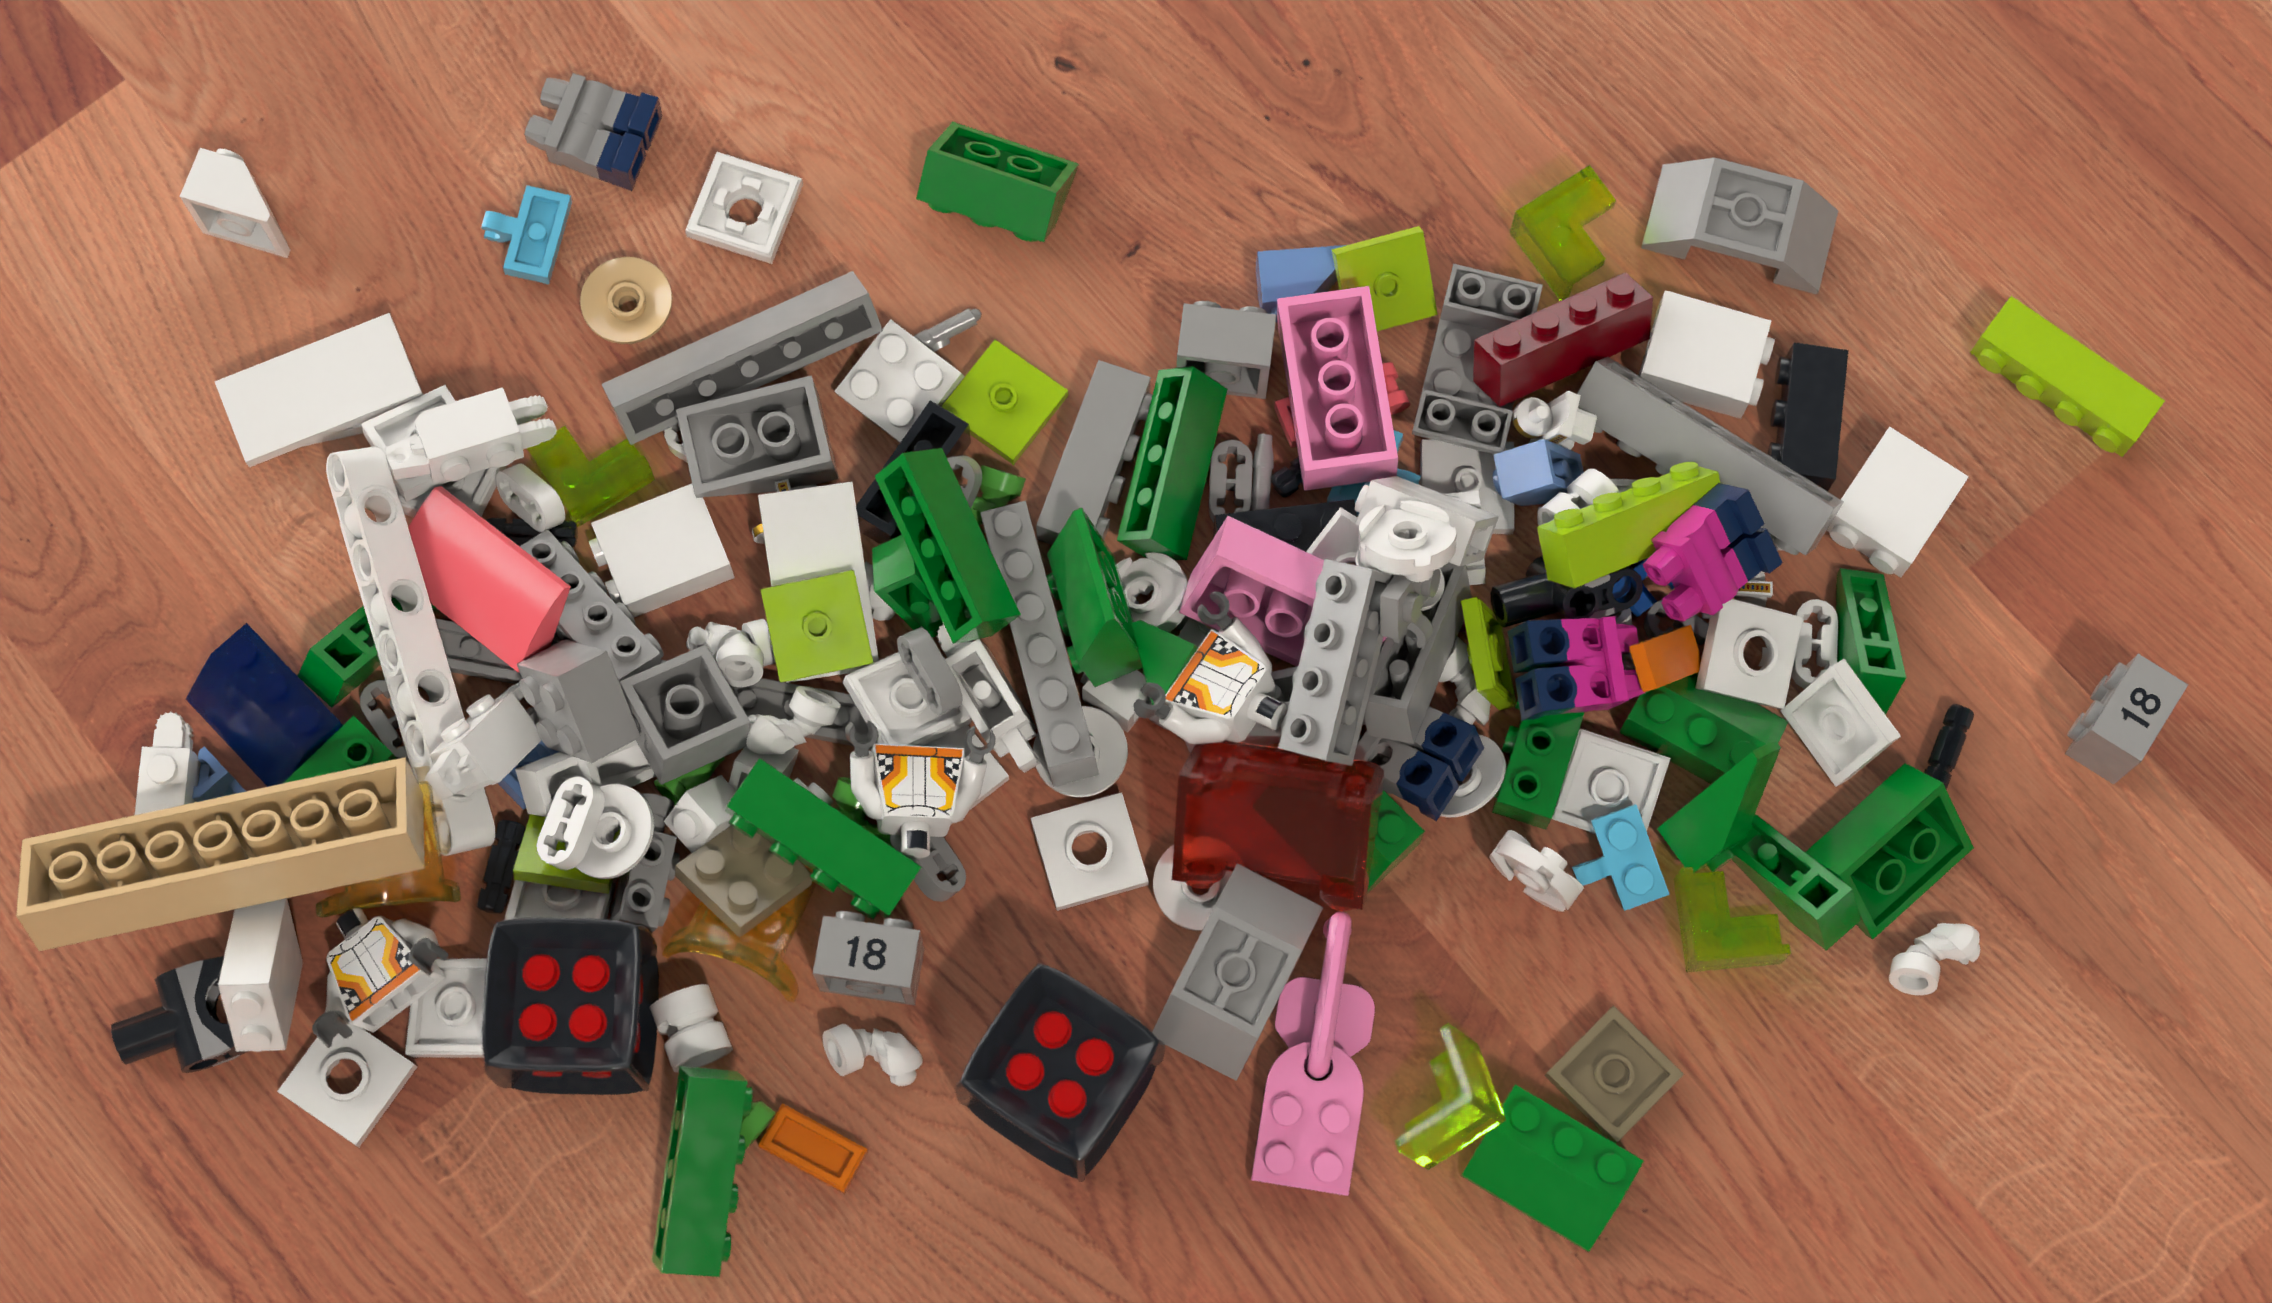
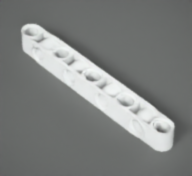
[326,446,495,856]

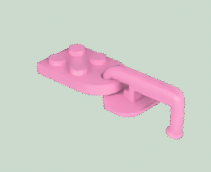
[1251,911,1375,1196]

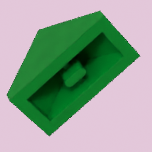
[1132,620,1198,705]

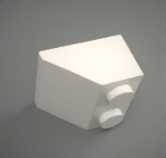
[180,148,291,258]

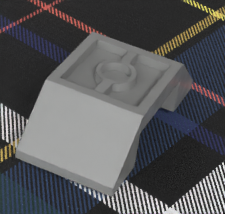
[1641,157,1838,295]
[1412,264,1543,454]
[1152,864,1323,1081]

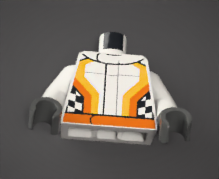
[1133,591,1287,744]
[845,720,996,859]
[312,908,449,1048]

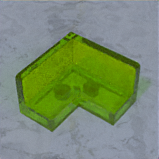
[1509,165,1616,301]
[525,426,655,528]
[1673,867,1791,972]
[1394,1023,1506,1170]

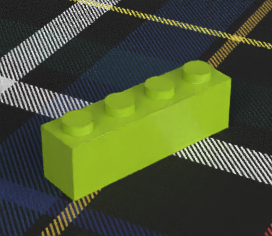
[1970,296,2165,457]
[1537,462,1720,588]

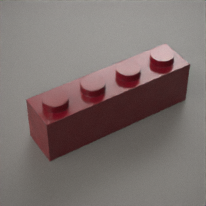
[1473,272,1653,407]

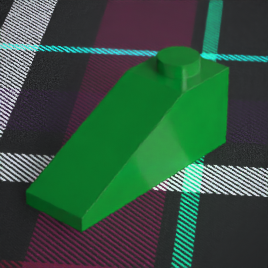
[1836,568,1906,715]
[297,597,436,708]
[1657,740,1781,875]
[1731,814,1861,951]

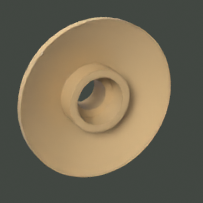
[580,257,672,344]

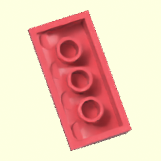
[408,486,571,673]

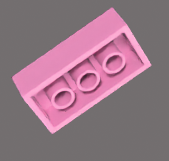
[1277,286,1398,491]
[1179,516,1387,666]

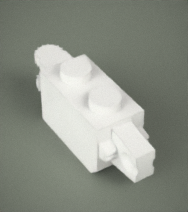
[385,387,557,485]
[936,624,1040,773]
[425,683,542,800]
[135,711,201,815]

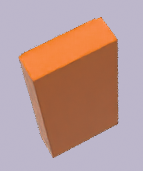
[1629,625,1701,692]
[758,1103,868,1194]

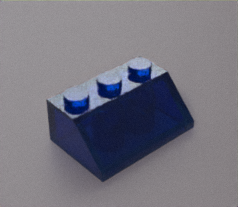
[186,623,343,787]

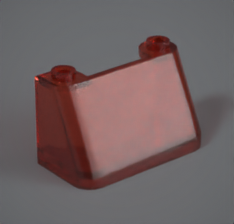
[1172,740,1384,911]

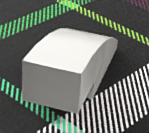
[515,740,656,817]

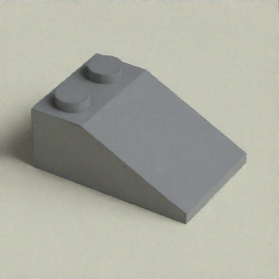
[676,375,839,498]

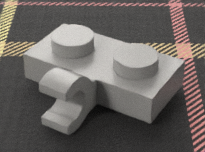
[1380,569,1440,649]

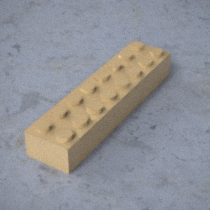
[16,757,425,951]

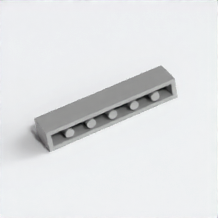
[601,271,883,445]
[1577,357,1844,556]
[980,500,1099,787]

